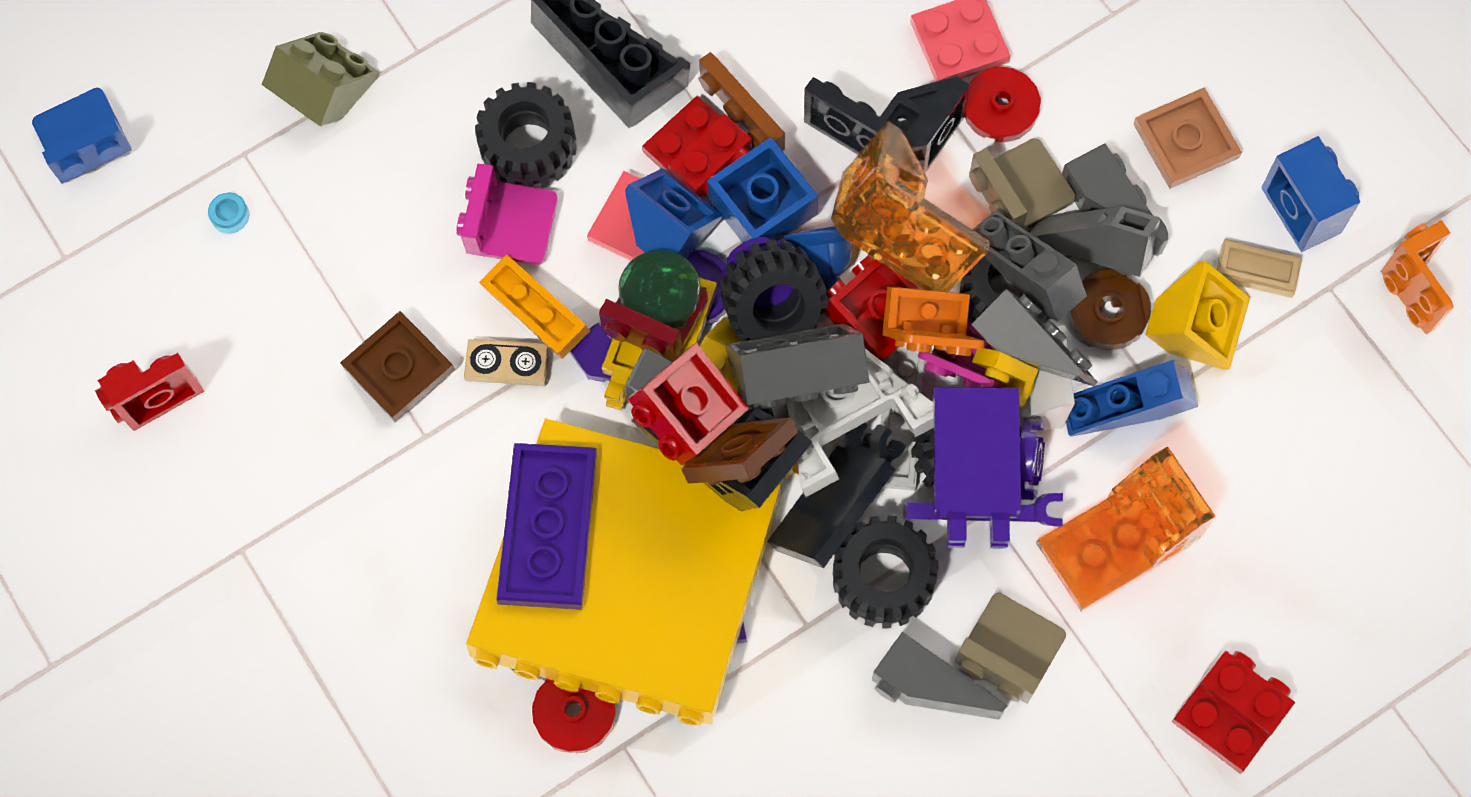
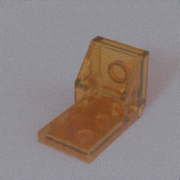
[831,121,990,292]
[1036,446,1216,612]

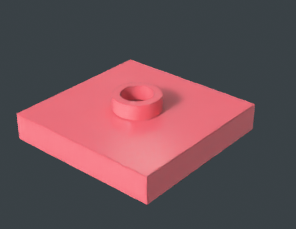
[587,171,655,265]

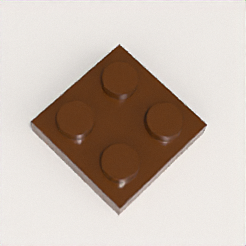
[340,310,455,422]
[681,417,798,485]

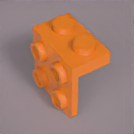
[1380,220,1454,334]
[882,286,984,356]

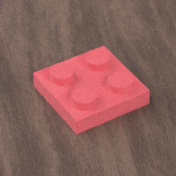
[910,0,1011,82]

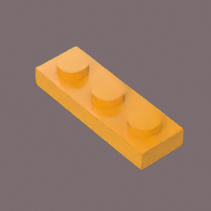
[479,254,590,359]

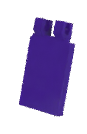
[933,387,1021,549]

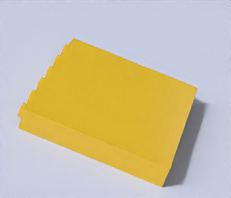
[466,418,782,726]

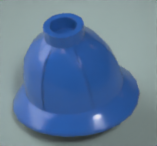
[783,225,859,288]

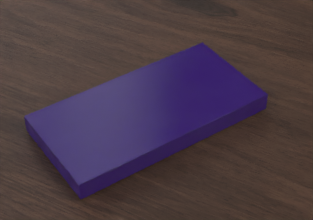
[496,443,597,610]

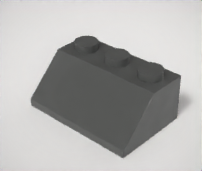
[725,323,870,409]

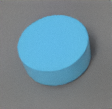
[208,192,250,234]

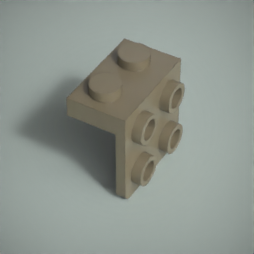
[969,138,1075,229]
[954,593,1066,704]

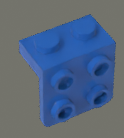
[32,87,132,184]

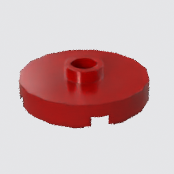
[965,67,1041,143]
[532,679,616,754]

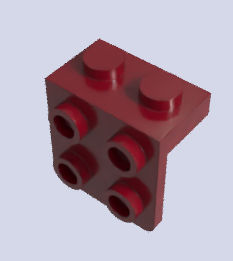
[599,263,708,362]

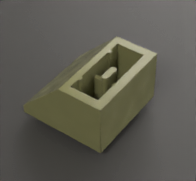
[261,31,380,127]

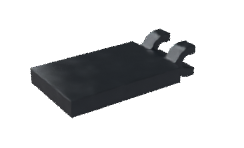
[767,423,906,569]

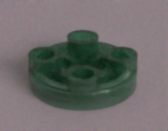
[618,250,700,329]

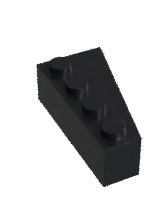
[530,0,691,128]

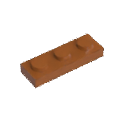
[698,51,785,151]

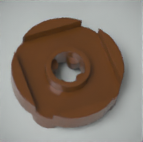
[1068,269,1151,350]

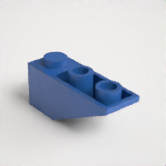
[1066,360,1198,437]

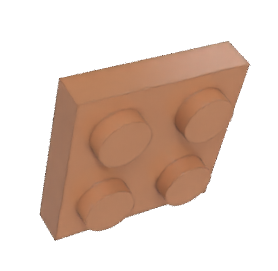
[1133,87,1242,189]

